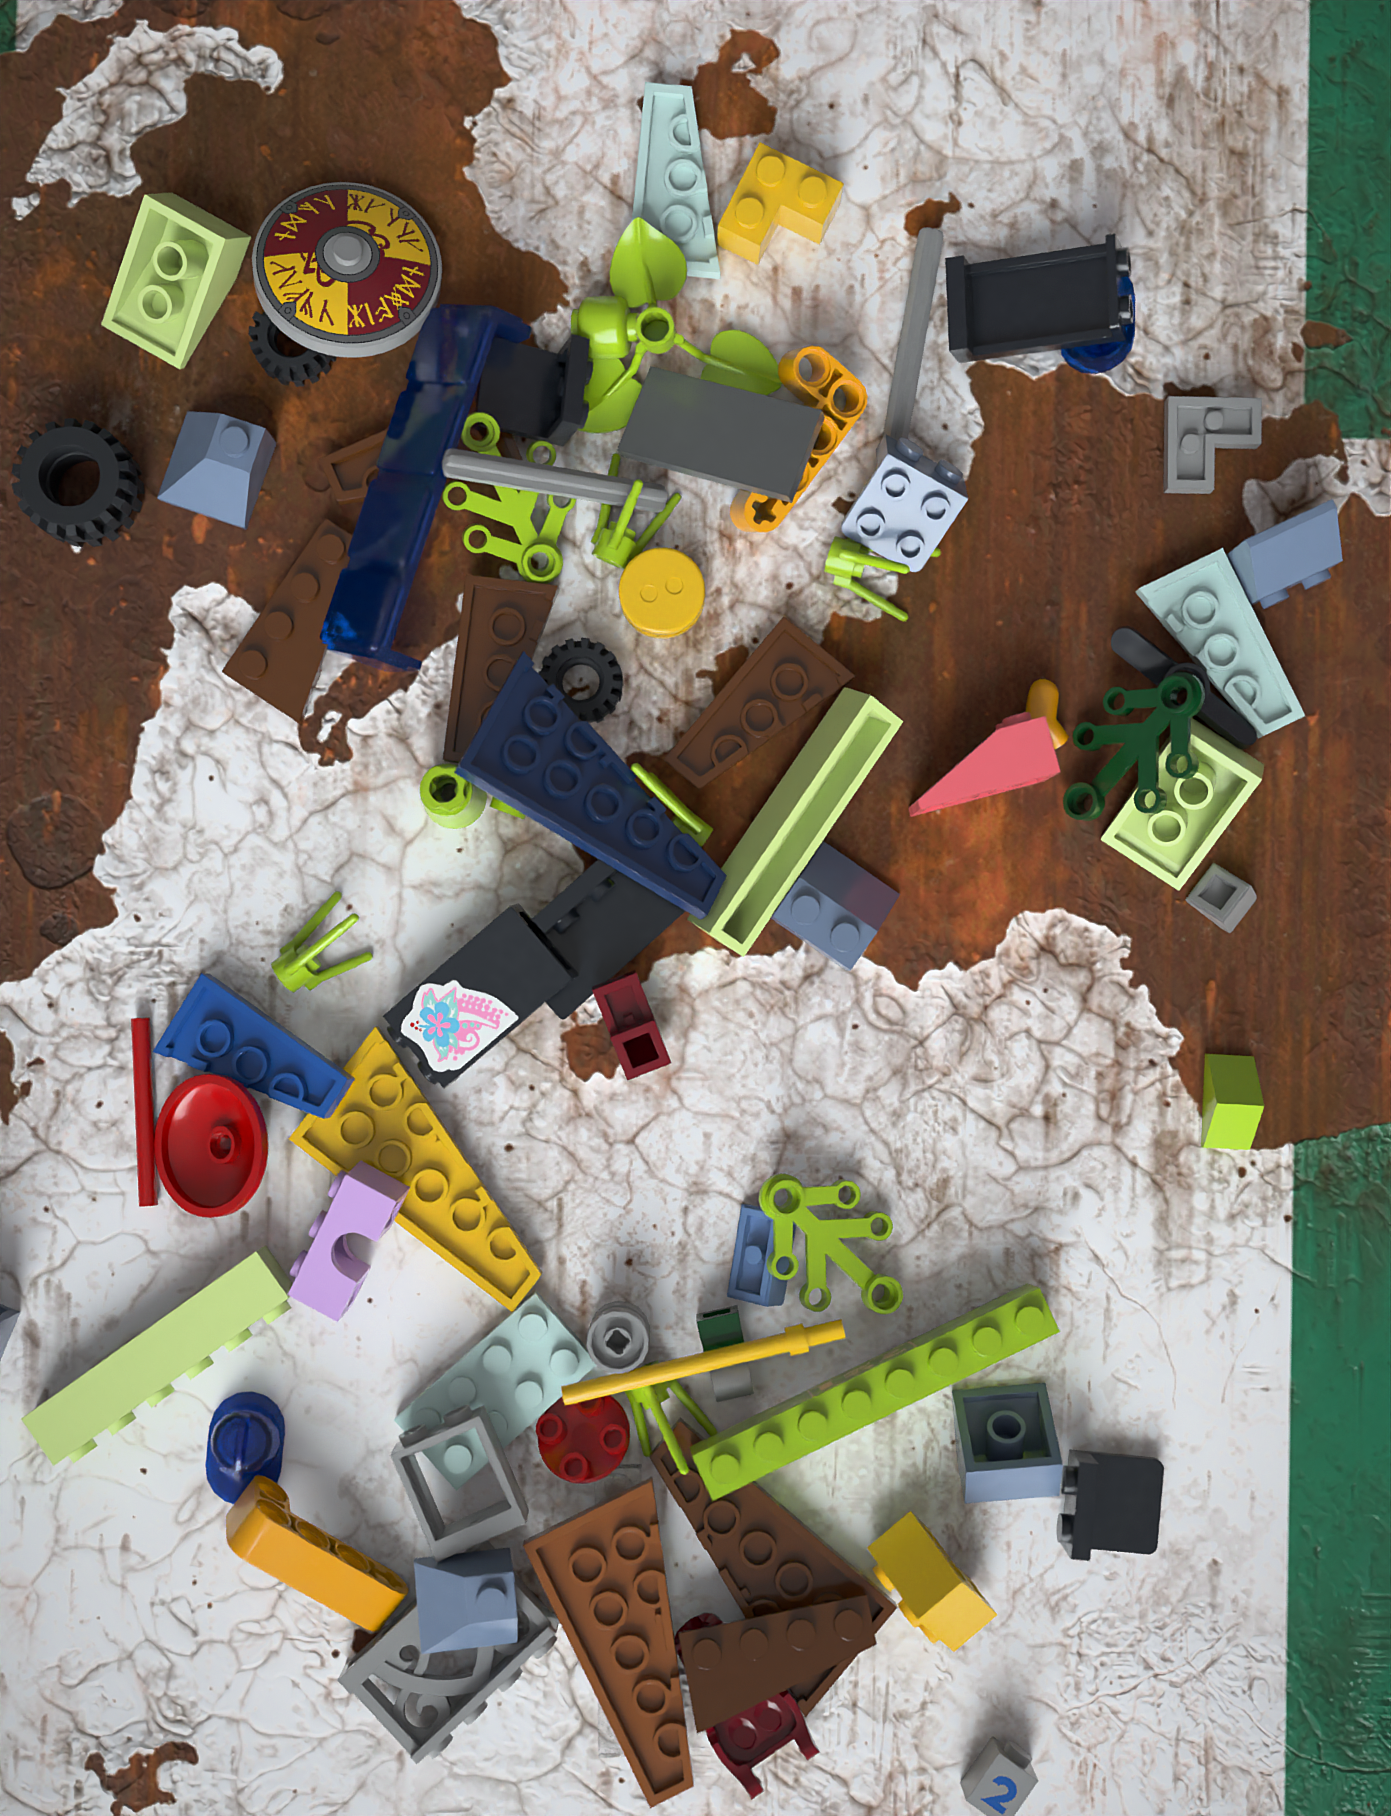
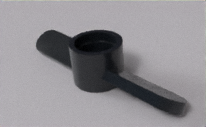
[1111,626,1257,749]

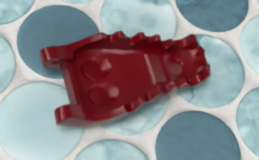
[674,1612,820,1800]

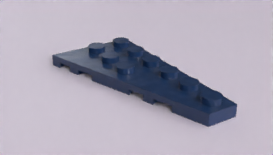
[454,651,727,920]

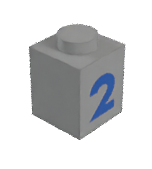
[960,1736,1038,1816]

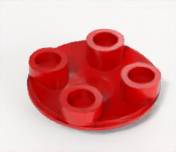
[535,1395,630,1484]

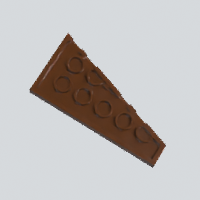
[649,1417,898,1718]

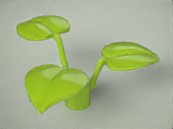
[577,217,782,434]

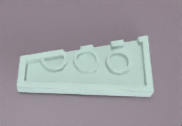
[632,82,720,279]
[1135,548,1305,738]

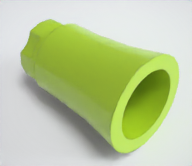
[420,763,487,829]

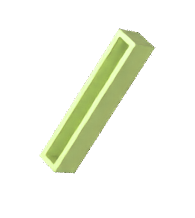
[687,687,903,957]
[21,1245,293,1466]

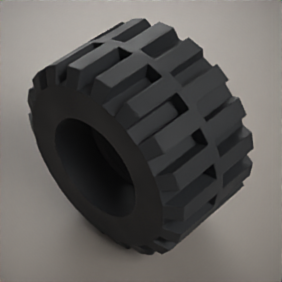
[12,418,145,547]

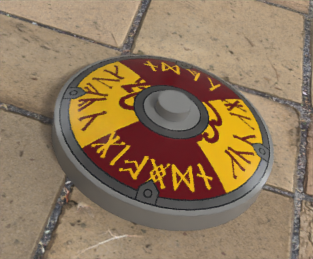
[252,182,442,358]

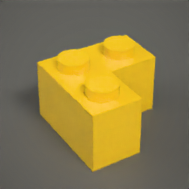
[717,142,844,265]
[867,1511,997,1652]

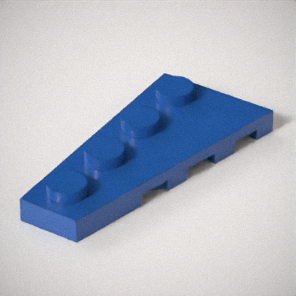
[152,973,355,1119]

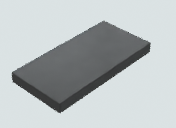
[617,366,825,503]

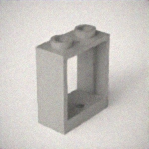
[390,1405,529,1562]

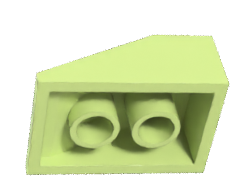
[101,193,251,369]
[1101,718,1265,891]

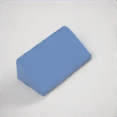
[727,1204,796,1307]

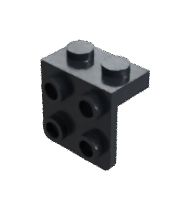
[475,334,594,447]
[1056,1449,1164,1561]

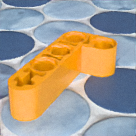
[730,346,868,533]
[226,1475,409,1632]

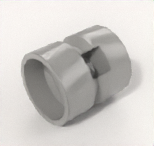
[587,1301,650,1374]

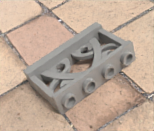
[337,1540,559,1764]

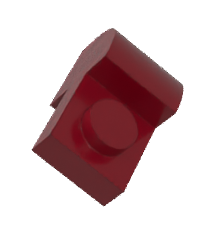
[592,970,671,1081]

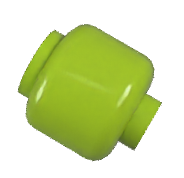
[571,296,640,358]

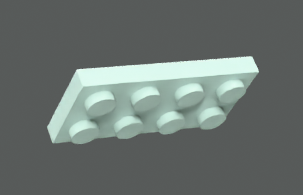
[394,1291,596,1491]

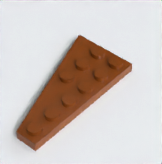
[522,1477,694,1808]

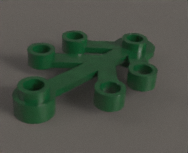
[1063,672,1205,821]

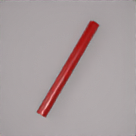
[131,1018,158,1207]

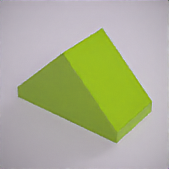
[1201,1054,1264,1150]

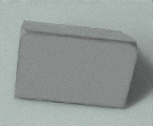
[1185,863,1257,933]

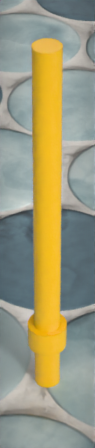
[561,1319,846,1405]

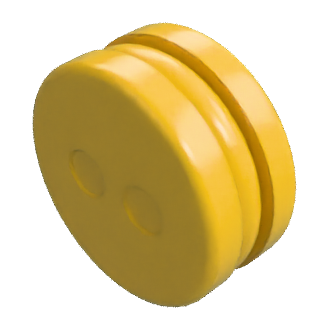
[618,547,705,639]

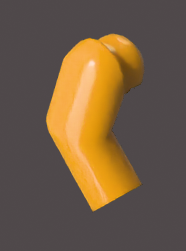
[1026,679,1069,749]

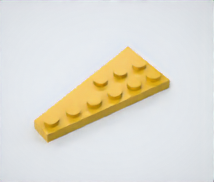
[289,1026,543,1313]

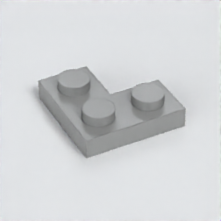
[1164,396,1262,494]

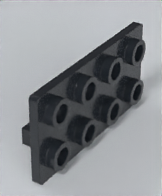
[532,859,686,1020]

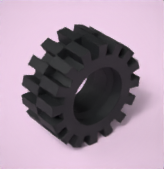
[248,311,337,387]
[538,638,624,723]

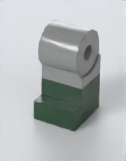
[696,1305,754,1402]

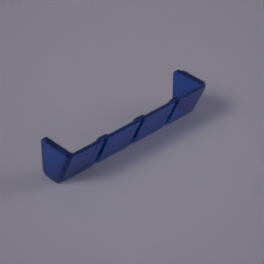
[320,304,532,672]

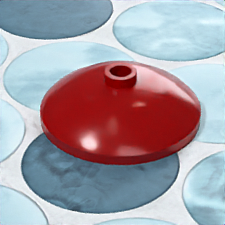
[154,1074,269,1218]

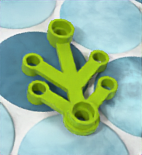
[442,412,576,584]
[759,1174,903,1314]

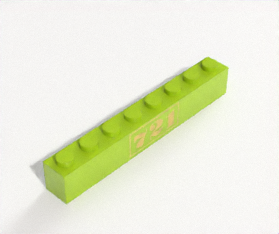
[689,1283,1060,1501]

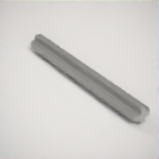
[882,227,944,441]
[442,448,668,512]

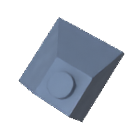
[157,411,276,530]
[414,1547,517,1654]

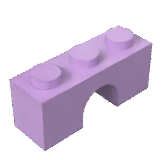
[288,1161,410,1322]

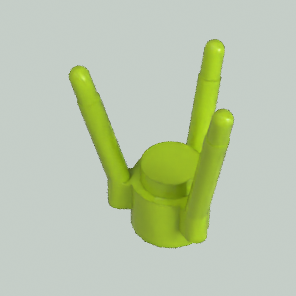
[590,453,682,569]
[824,536,941,621]
[631,763,713,847]
[271,891,373,993]
[624,1360,718,1475]

